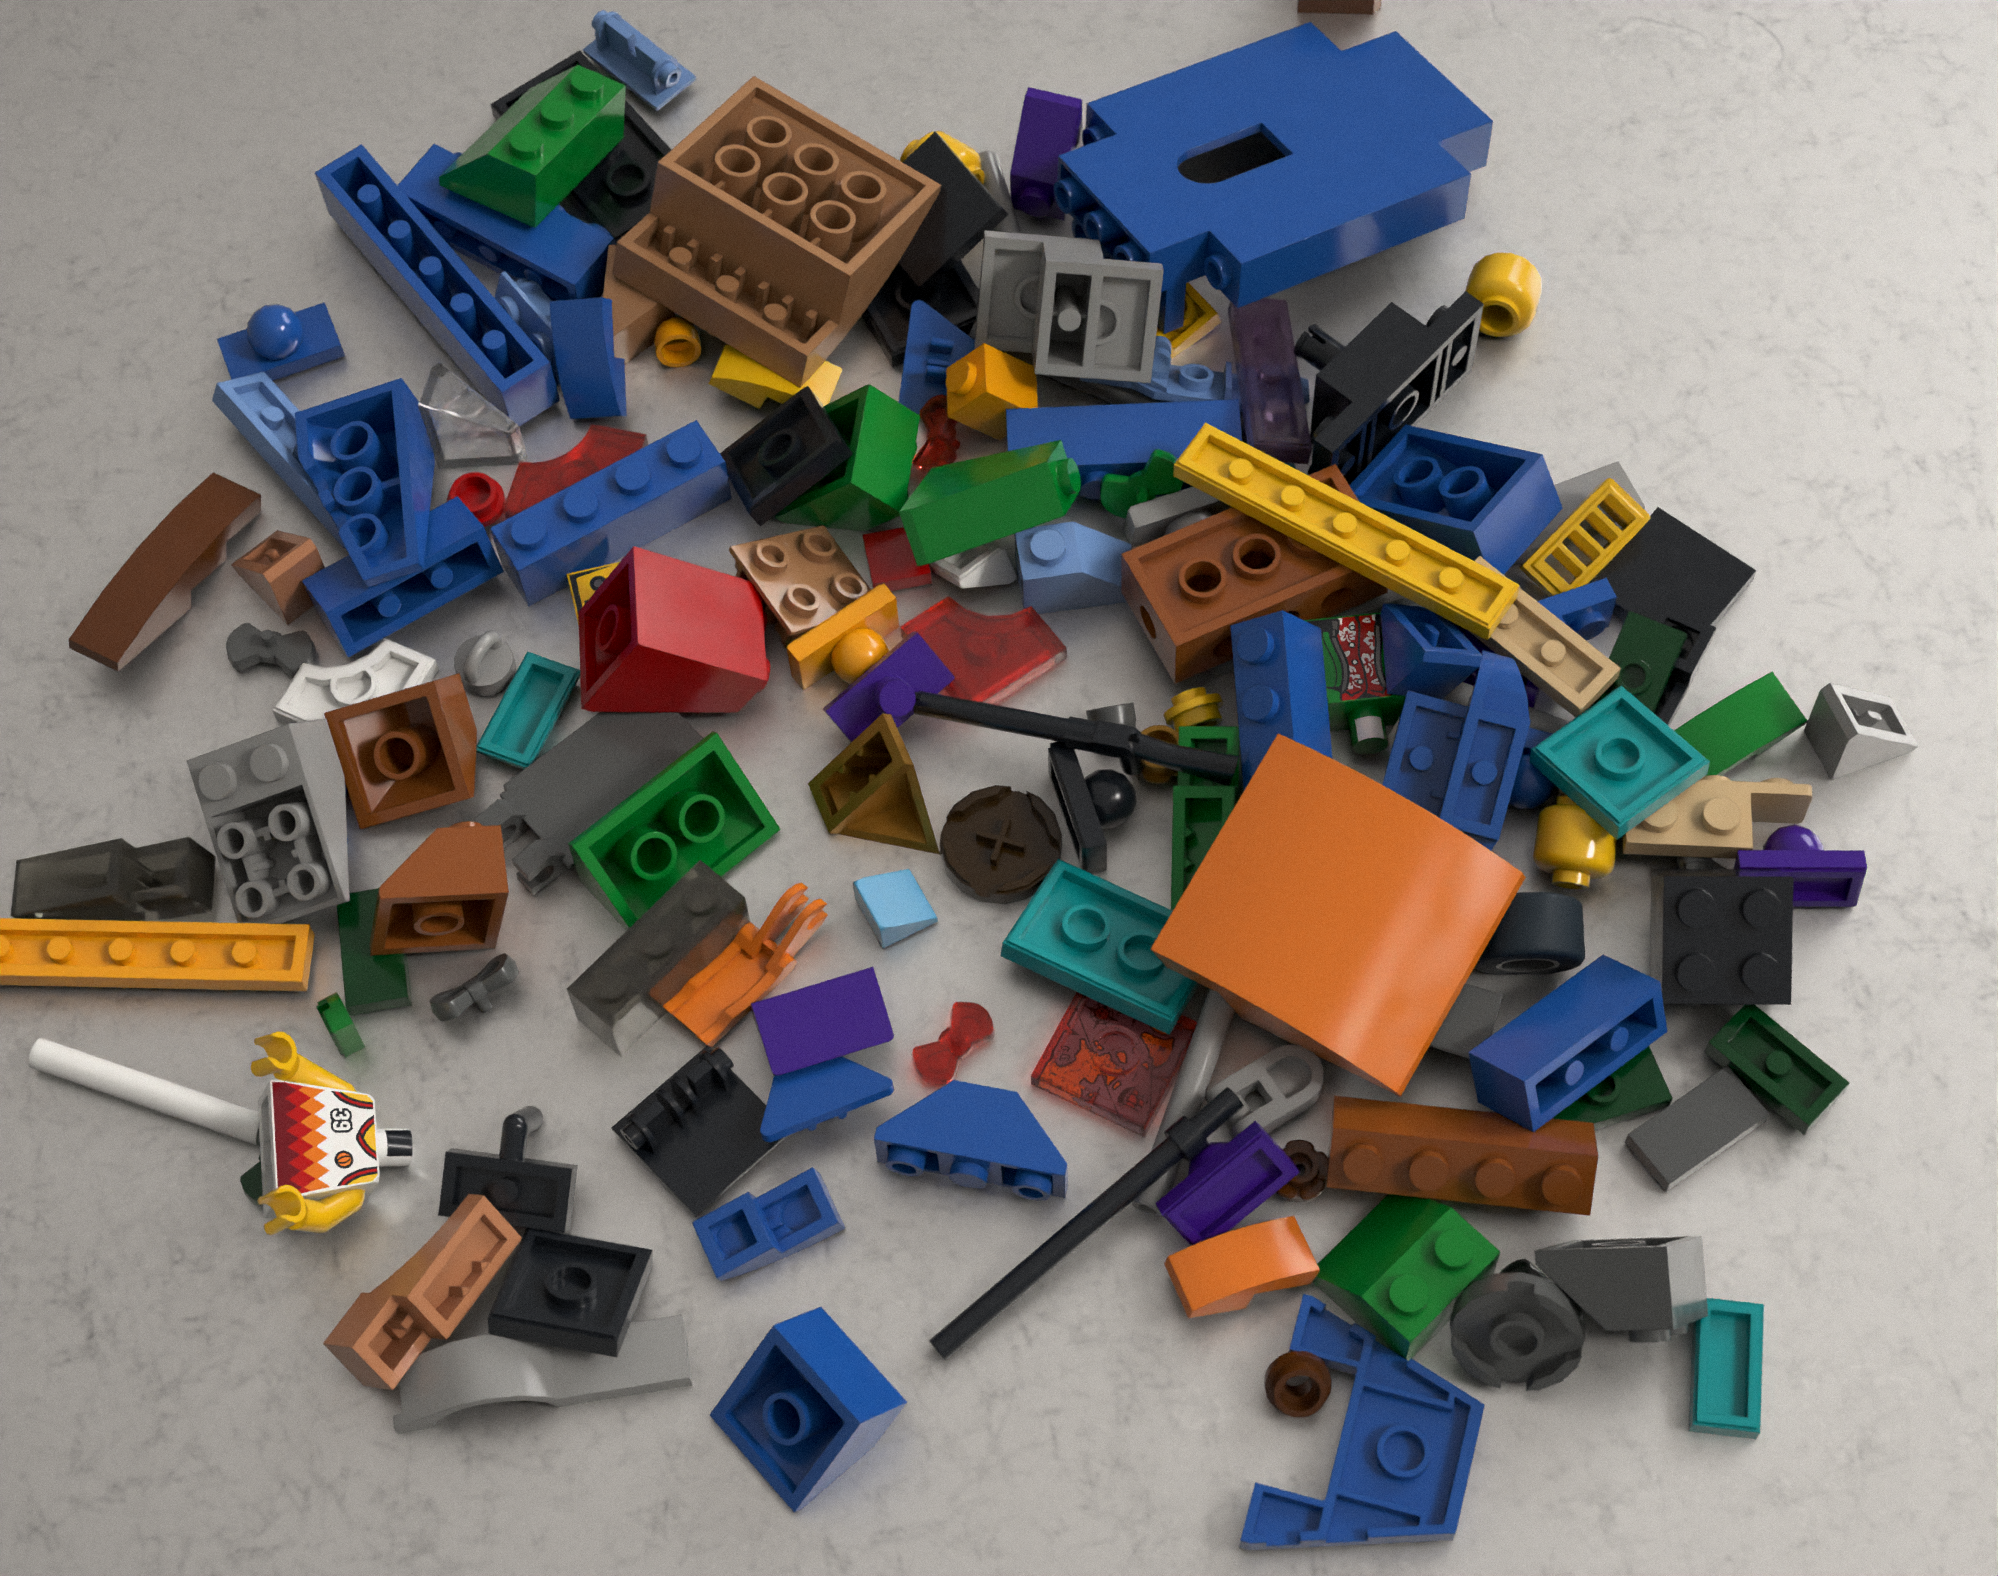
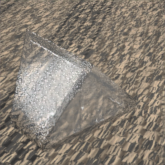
[418,362,528,469]

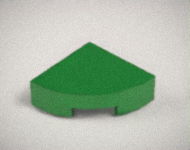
[316,992,365,1057]

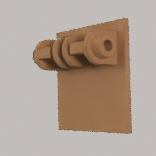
[729,525,871,649]

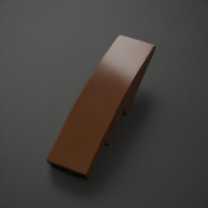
[69,472,261,672]

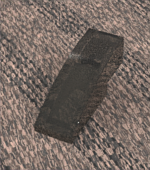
[10,837,216,921]

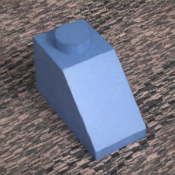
[1014,522,1132,616]

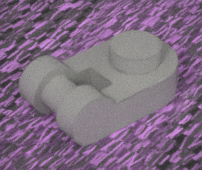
[1204,1045,1324,1138]

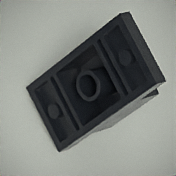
[1293,291,1484,485]

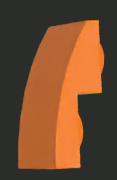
[1164,1216,1320,1319]

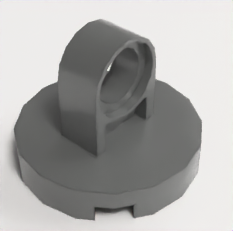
[1450,1259,1586,1391]

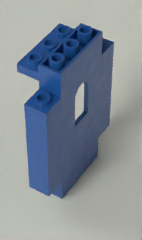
[1054,22,1493,334]

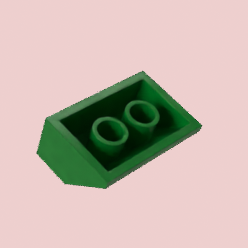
[439,65,626,228]

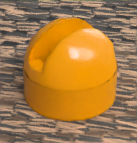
[654,317,701,368]

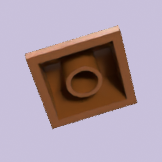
[369,821,509,955]

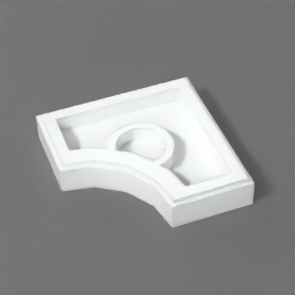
[272,638,439,724]

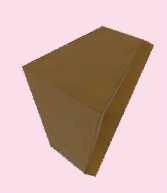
[808,713,940,855]

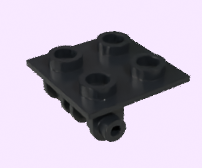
[611,1046,788,1217]

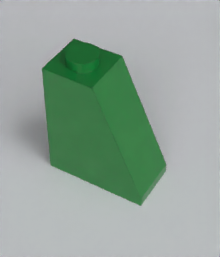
[899,440,1081,566]

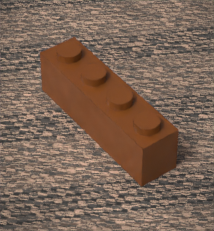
[1327,1096,1598,1216]

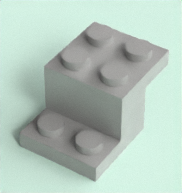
[974,231,1164,383]

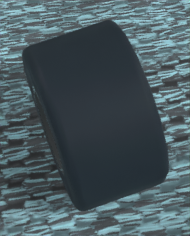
[1474,892,1585,975]

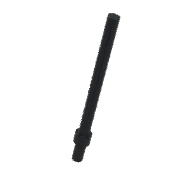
[929,1087,1244,1361]

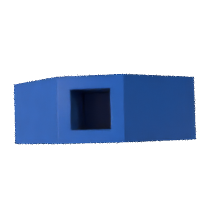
[874,1080,1068,1201]

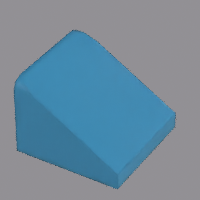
[853,869,938,948]

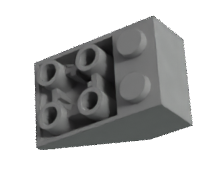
[186,719,350,924]

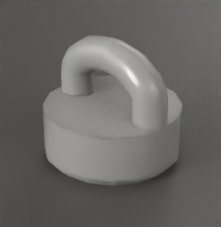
[454,630,516,696]

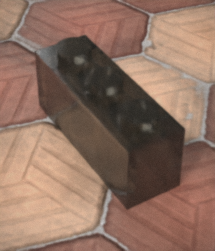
[567,860,750,1057]

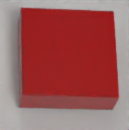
[862,527,932,591]

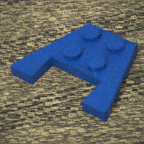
[1239,1294,1485,1550]

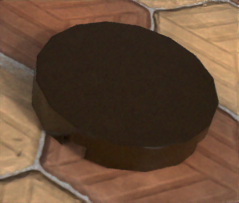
[939,785,1062,904]

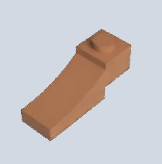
[323,1194,522,1390]

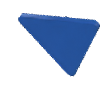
[898,300,975,417]
[760,1056,894,1142]

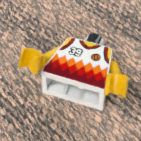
[251,1031,413,1235]

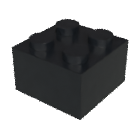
[1650,869,1794,1005]

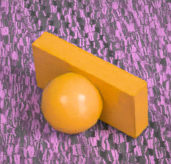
[787,583,899,691]

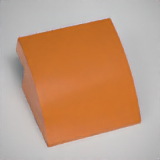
[1150,733,1526,1097]

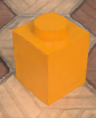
[946,343,1038,441]

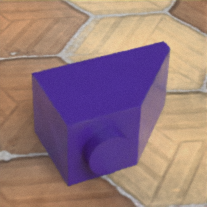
[1010,87,1083,221]

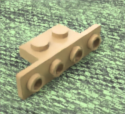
[1556,775,1812,859]

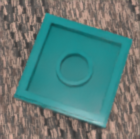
[1529,686,1710,840]

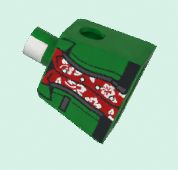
[1304,613,1405,755]

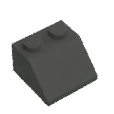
[1534,1236,1708,1343]

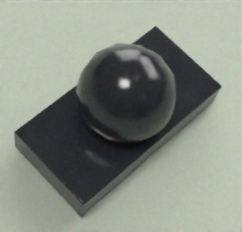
[1048,742,1137,874]

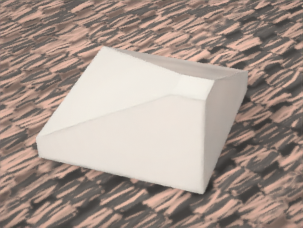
[929,542,1018,589]

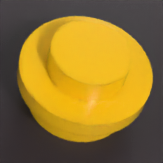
[1163,687,1223,733]

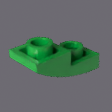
[1674,671,1808,776]

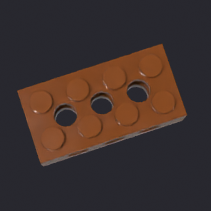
[1121,464,1388,684]

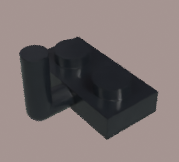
[438,1106,578,1233]

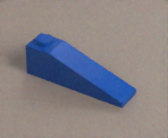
[295,378,435,587]

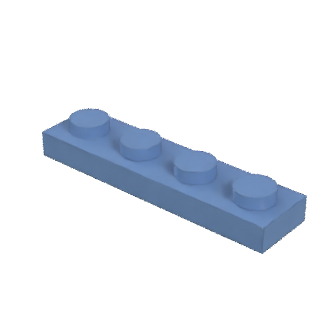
[212,372,345,548]

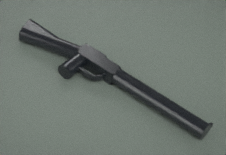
[914,691,1239,786]

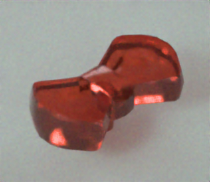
[912,394,961,474]
[911,1002,995,1086]

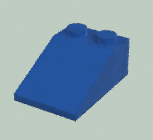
[1349,425,1563,575]

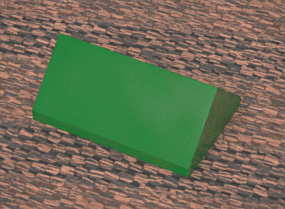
[568,731,781,942]

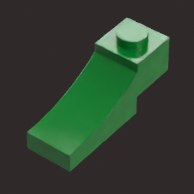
[1171,726,1244,910]

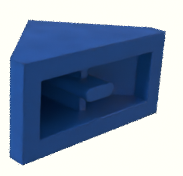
[1381,603,1483,699]

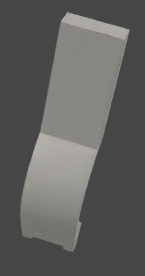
[393,1315,692,1434]

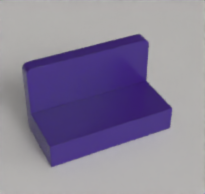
[751,967,894,1076]

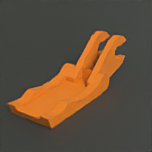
[662,882,828,1047]

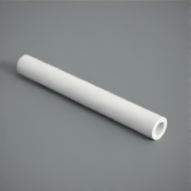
[29,1038,260,1146]

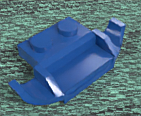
[1382,650,1531,851]

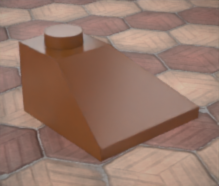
[324,673,477,829]

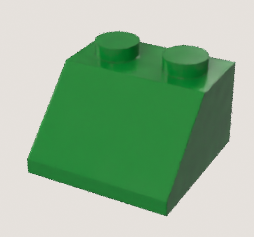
[775,384,920,532]
[1313,1194,1501,1361]

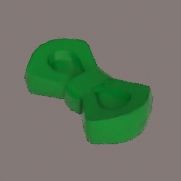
[1100,449,1183,519]

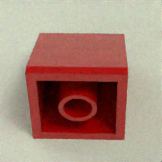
[578,546,770,713]

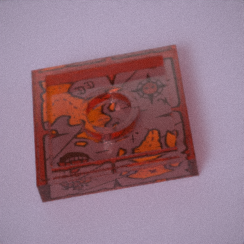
[1031,992,1197,1138]

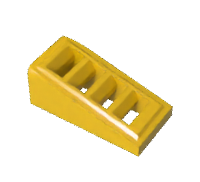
[1519,478,1651,597]

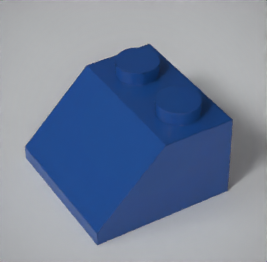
[710,1307,907,1513]

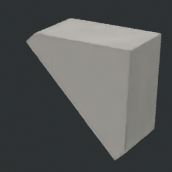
[1804,683,1918,781]

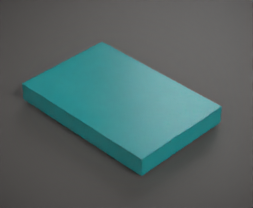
[1000,859,1200,1035]

